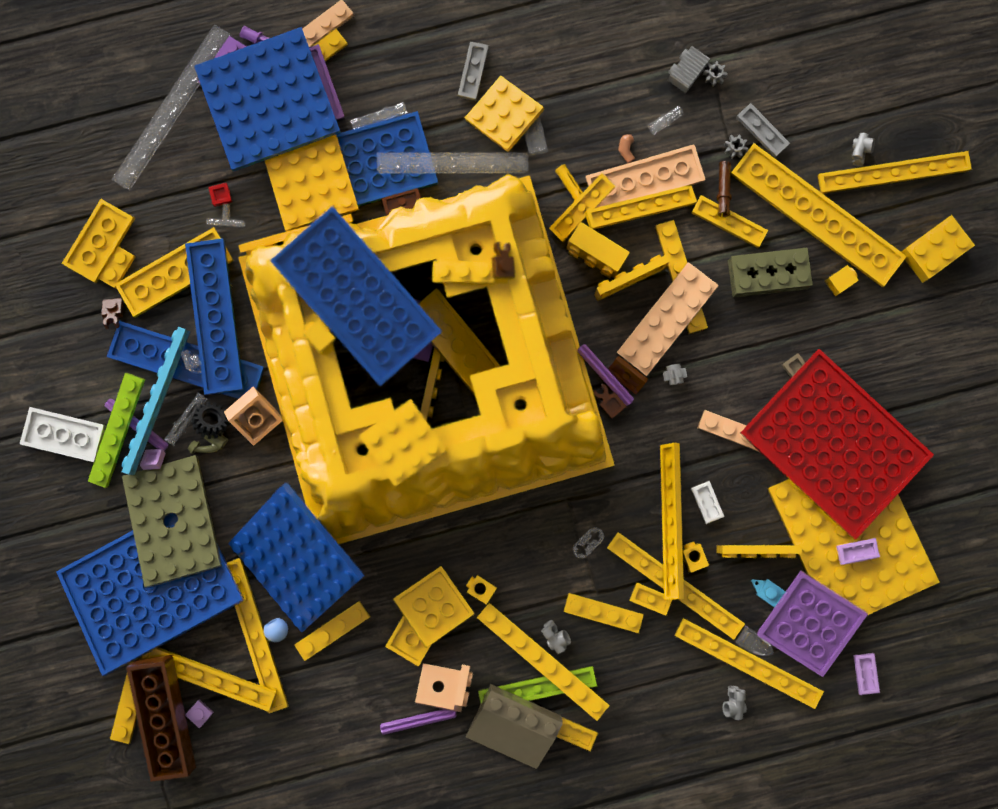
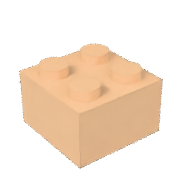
[224,386,283,446]

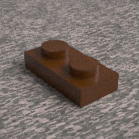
[382,188,421,216]
[608,355,648,394]

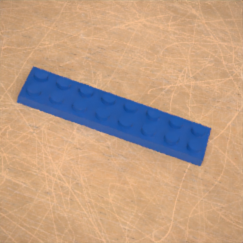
[185,238,244,395]
[107,321,265,399]

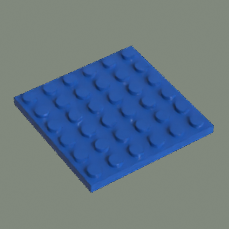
[194,27,341,172]
[228,483,364,633]

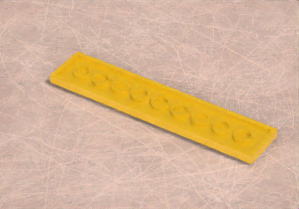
[730,143,907,287]

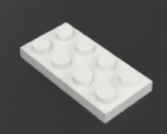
[20,407,106,462]

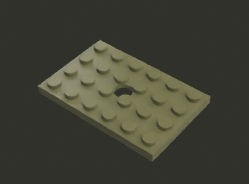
[122,455,222,588]

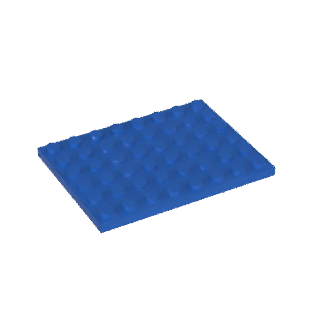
[56,513,245,676]

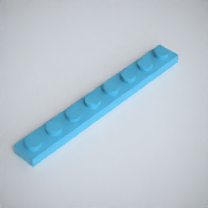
[122,327,190,475]

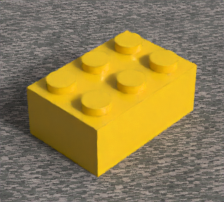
[901,215,975,283]
[567,222,630,279]

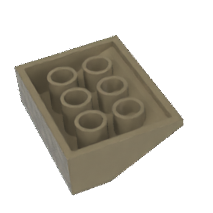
[466,684,563,769]

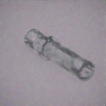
[350,102,408,129]
[164,393,208,446]

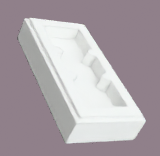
[691,481,724,524]

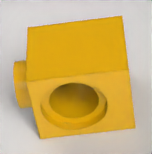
[825,265,859,296]
[303,319,335,353]
[683,541,709,573]
[466,575,497,605]

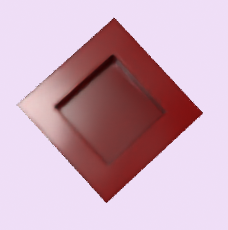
[208,182,233,207]

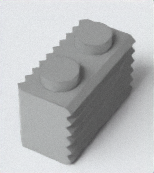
[668,46,710,93]

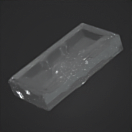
[524,116,548,156]
[181,350,201,374]

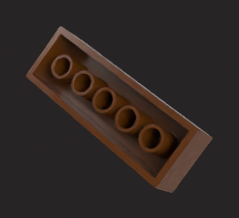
[126,655,196,782]

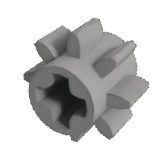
[703,61,727,87]
[724,134,748,159]
[663,364,687,386]

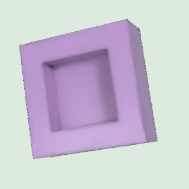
[140,449,166,470]
[185,699,214,728]

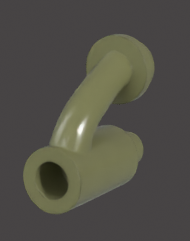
[188,435,228,454]

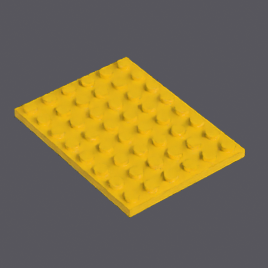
[767,479,940,615]

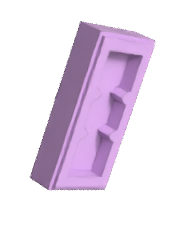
[836,538,880,565]
[853,653,880,695]

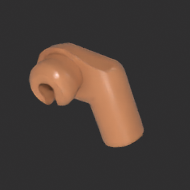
[618,134,635,164]

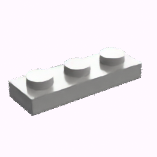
[458,41,489,101]
[736,103,790,157]

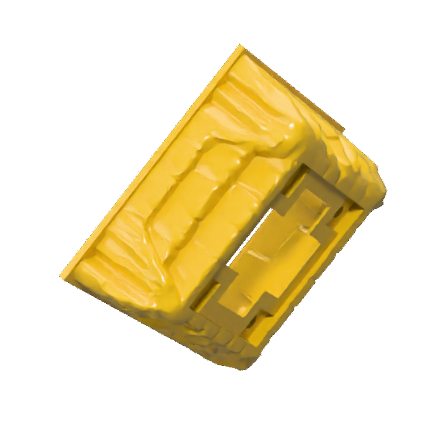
[238,175,614,544]

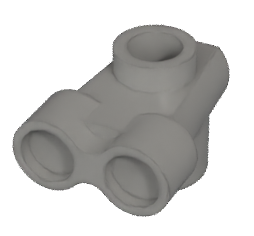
[852,133,875,167]
[541,620,571,654]
[723,686,747,720]

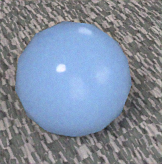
[263,618,288,642]

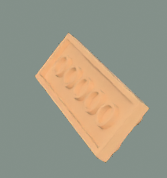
[585,145,705,208]
[617,262,719,376]

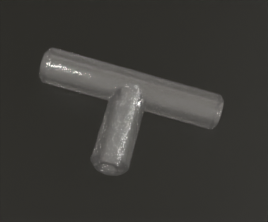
[206,204,245,228]

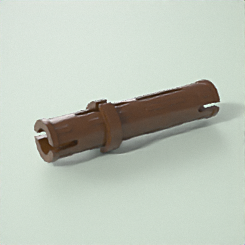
[717,161,732,217]

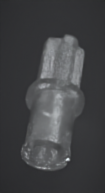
[647,106,684,135]

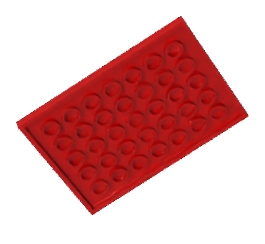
[740,349,934,540]

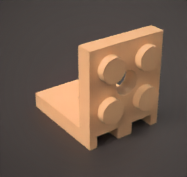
[415,663,473,712]

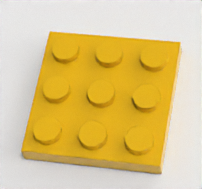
[465,76,544,152]
[359,400,447,487]
[393,566,475,648]

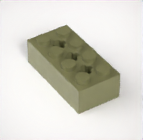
[728,248,813,298]

